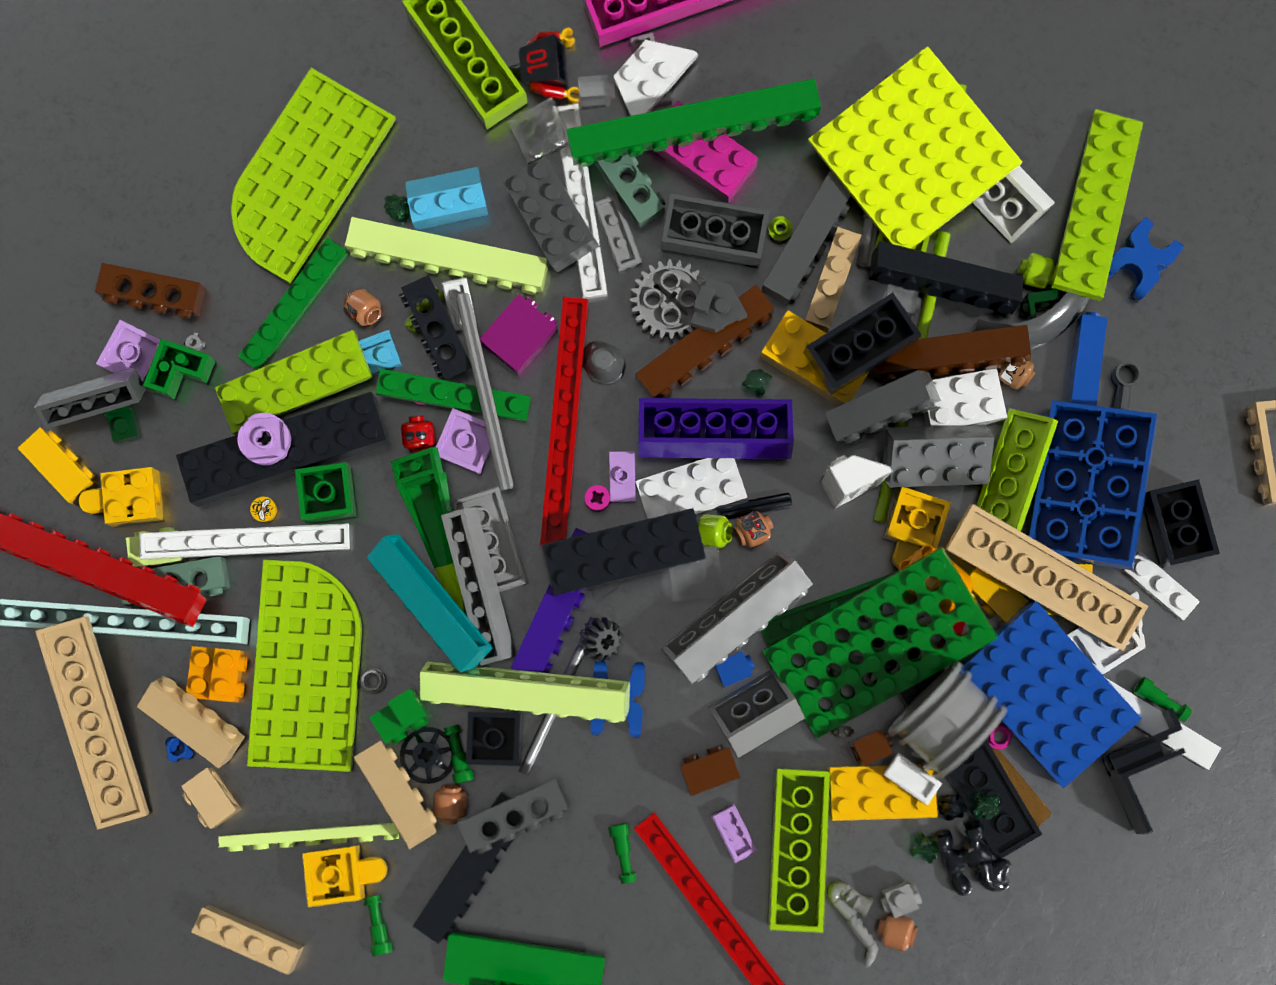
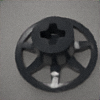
[400,727,453,784]

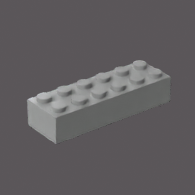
[661,551,813,684]

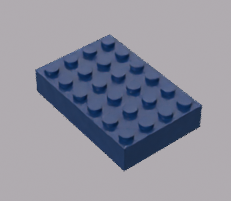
[1029,400,1157,571]
[960,600,1142,789]

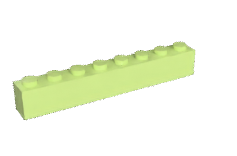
[345,217,549,295]
[420,661,630,723]

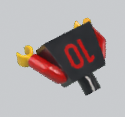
[509,28,580,104]

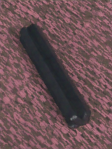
[717,492,792,519]

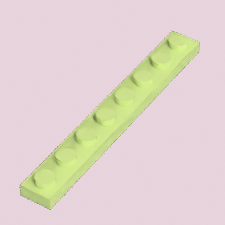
[219,823,400,852]

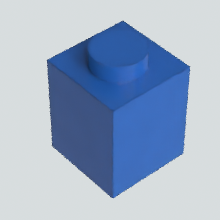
[714,651,755,688]

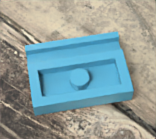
[359,330,402,376]

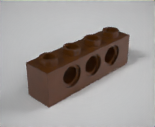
[95,263,206,319]

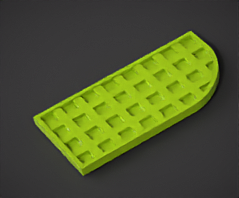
[231,68,396,285]
[247,560,362,772]

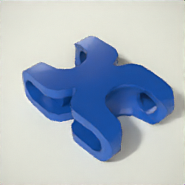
[1108,217,1184,301]
[590,660,645,738]

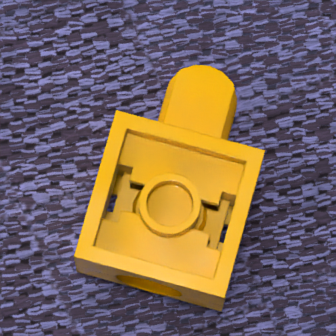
[79,467,164,527]
[883,487,951,569]
[302,845,388,907]

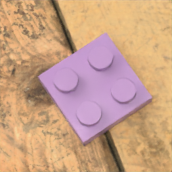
[96,320,160,384]
[436,408,491,474]

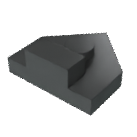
[691,279,747,333]

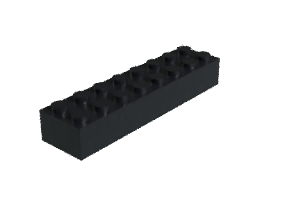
[176,392,390,507]

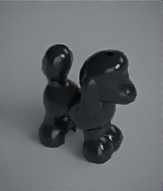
[934,820,1011,896]

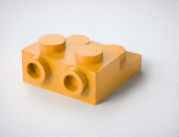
[186,646,248,703]

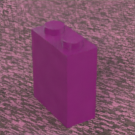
[480,294,558,376]

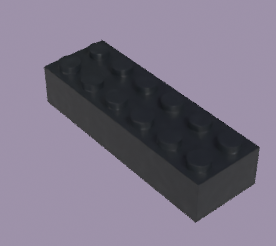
[541,508,706,597]

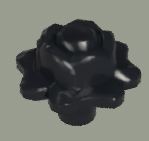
[937,794,968,821]

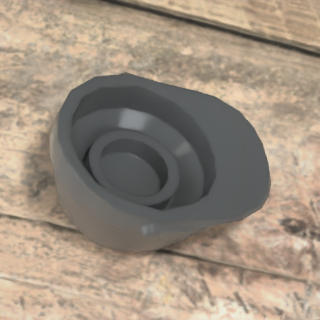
[582,340,626,385]

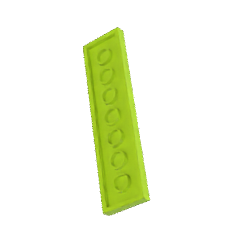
[1051,109,1143,301]

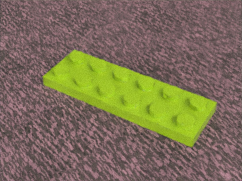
[215,330,373,435]
[976,408,1058,532]

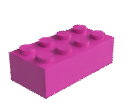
[651,100,758,203]

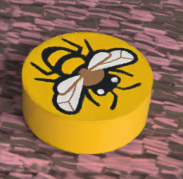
[250,496,277,523]

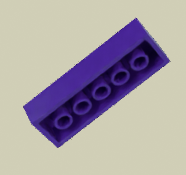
[639,398,794,459]

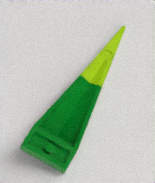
[391,447,466,615]

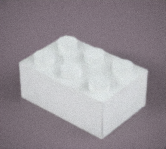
[923,369,1007,427]

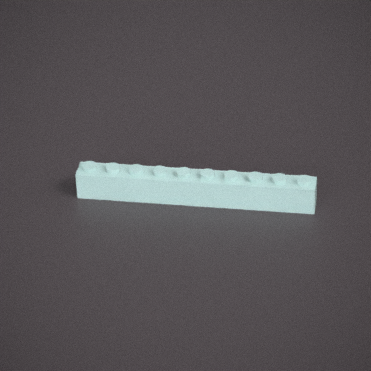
[0,599,250,645]

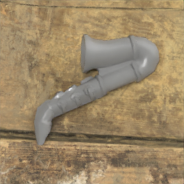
[827,881,878,967]

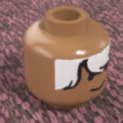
[998,361,1036,390]

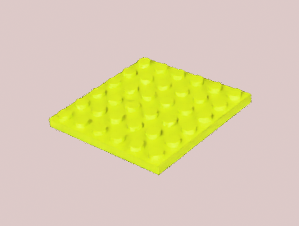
[808,46,1022,249]

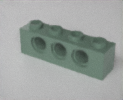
[594,154,666,230]
[122,556,230,609]

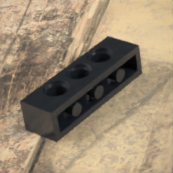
[399,275,472,380]

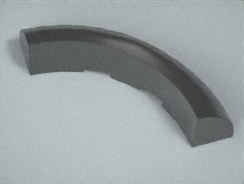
[971,292,1090,350]

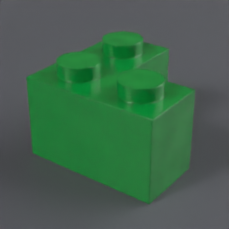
[143,339,215,399]
[369,688,432,745]

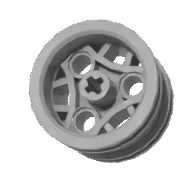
[888,661,1007,780]

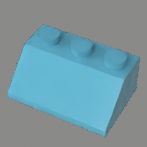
[405,167,488,230]

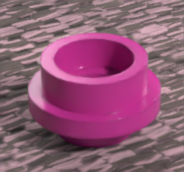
[986,724,1012,750]

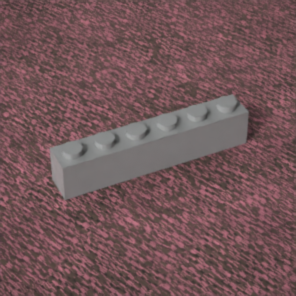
[441,507,516,665]

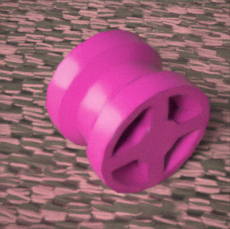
[585,485,610,513]

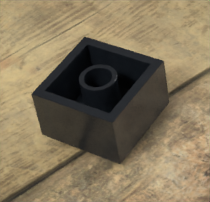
[466,712,522,766]

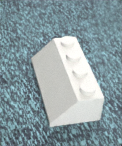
[972,166,1055,243]
[820,455,892,509]

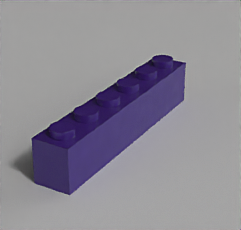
[511,528,588,673]

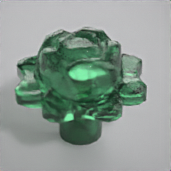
[384,194,410,221]
[742,369,772,396]
[973,793,1001,820]
[911,832,938,864]

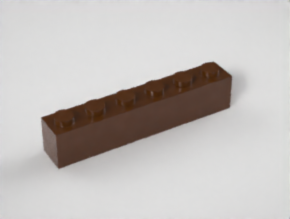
[635,285,774,398]
[875,325,1031,383]

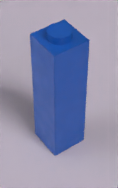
[1066,312,1108,406]

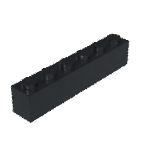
[869,241,1023,315]
[413,792,522,944]

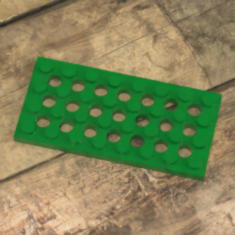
[762,547,998,739]

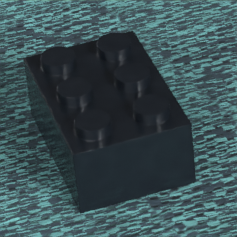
[1144,479,1220,568]

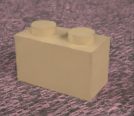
[181,767,242,829]

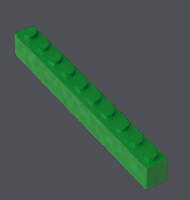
[567,78,821,167]

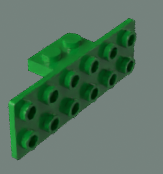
[443,932,605,985]

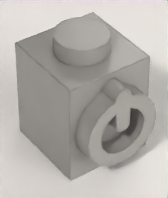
[880,881,922,918]

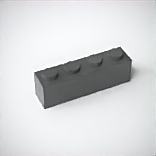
[34,367,146,429]

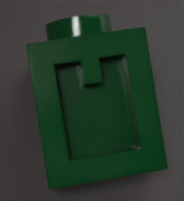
[1020,289,1059,321]
[103,405,140,443]

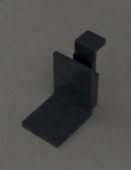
[1103,708,1186,834]

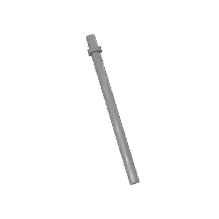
[518,617,593,776]

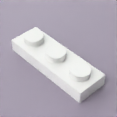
[1122,551,1200,621]

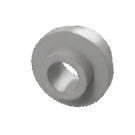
[359,668,386,694]

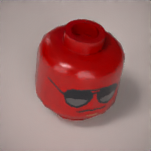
[401,416,435,453]

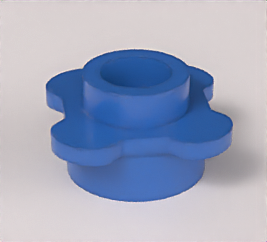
[165,737,193,762]

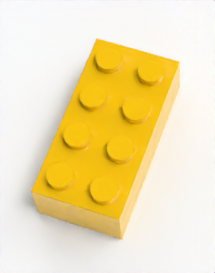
[760,310,869,406]
[827,764,937,821]

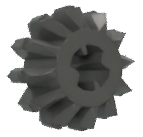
[579,617,623,661]

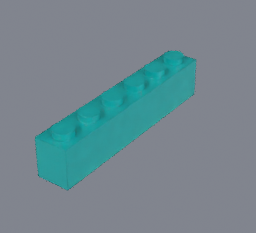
[367,534,493,672]

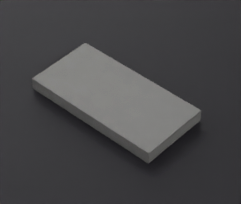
[450,486,528,592]

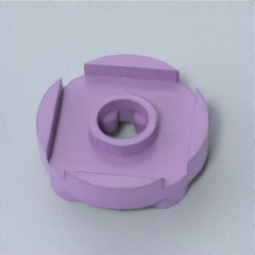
[238,413,291,465]

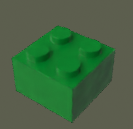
[295,462,357,523]

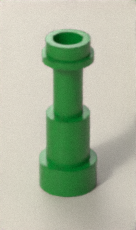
[1133,676,1192,722]
[444,725,474,785]
[608,823,637,884]
[364,895,393,956]

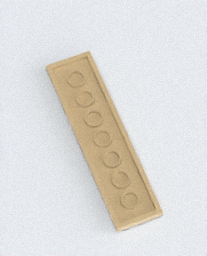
[945,504,1148,651]
[35,615,149,830]

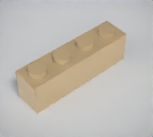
[805,227,862,333]
[137,675,245,768]
[354,741,437,849]
[192,905,304,975]

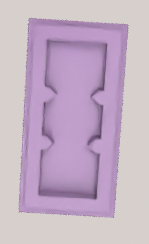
[609,451,636,503]
[711,804,758,863]

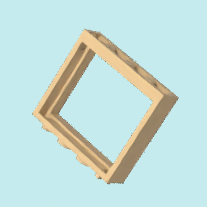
[1246,400,1276,506]

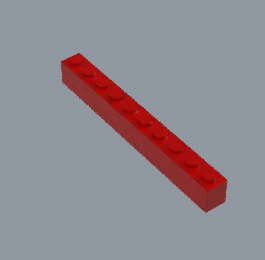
[0,510,206,628]

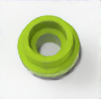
[768,216,793,242]

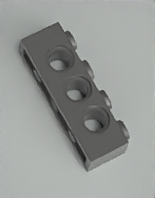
[457,779,568,855]

